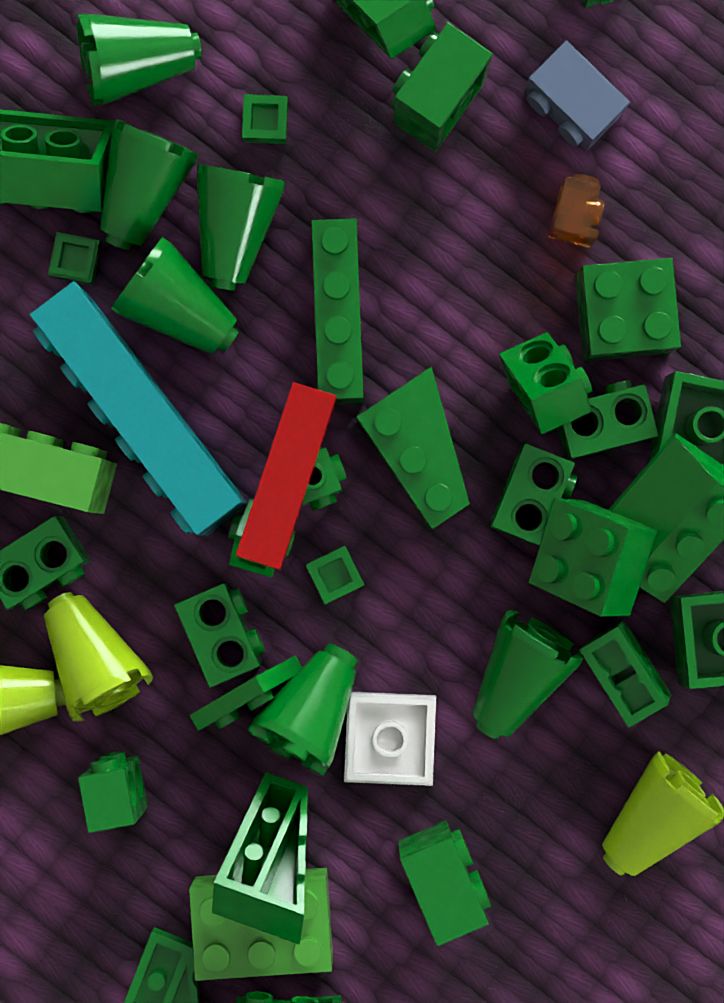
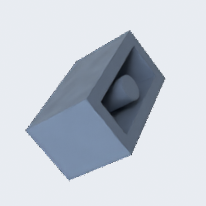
[524,40,630,151]

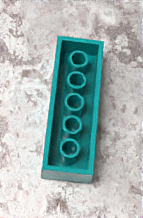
[30,281,248,536]

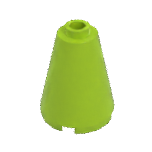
[44,592,153,722]
[0,665,66,735]
[602,751,724,876]

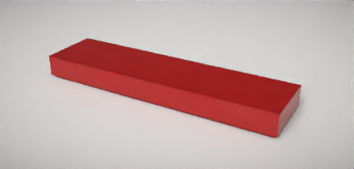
[235,382,337,571]

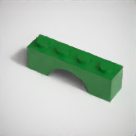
[312,218,364,404]

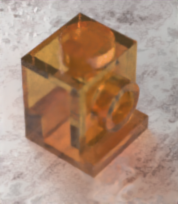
[548,174,605,248]

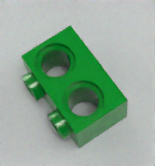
[499,332,592,434]
[557,380,659,460]
[488,443,577,547]
[0,516,92,612]
[174,582,266,688]
[579,619,672,728]
[78,751,148,833]

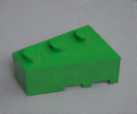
[357,367,470,530]
[212,772,308,945]

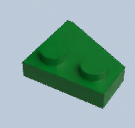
[189,655,302,731]
[124,927,201,1003]

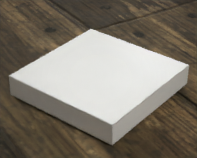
[344,692,436,786]

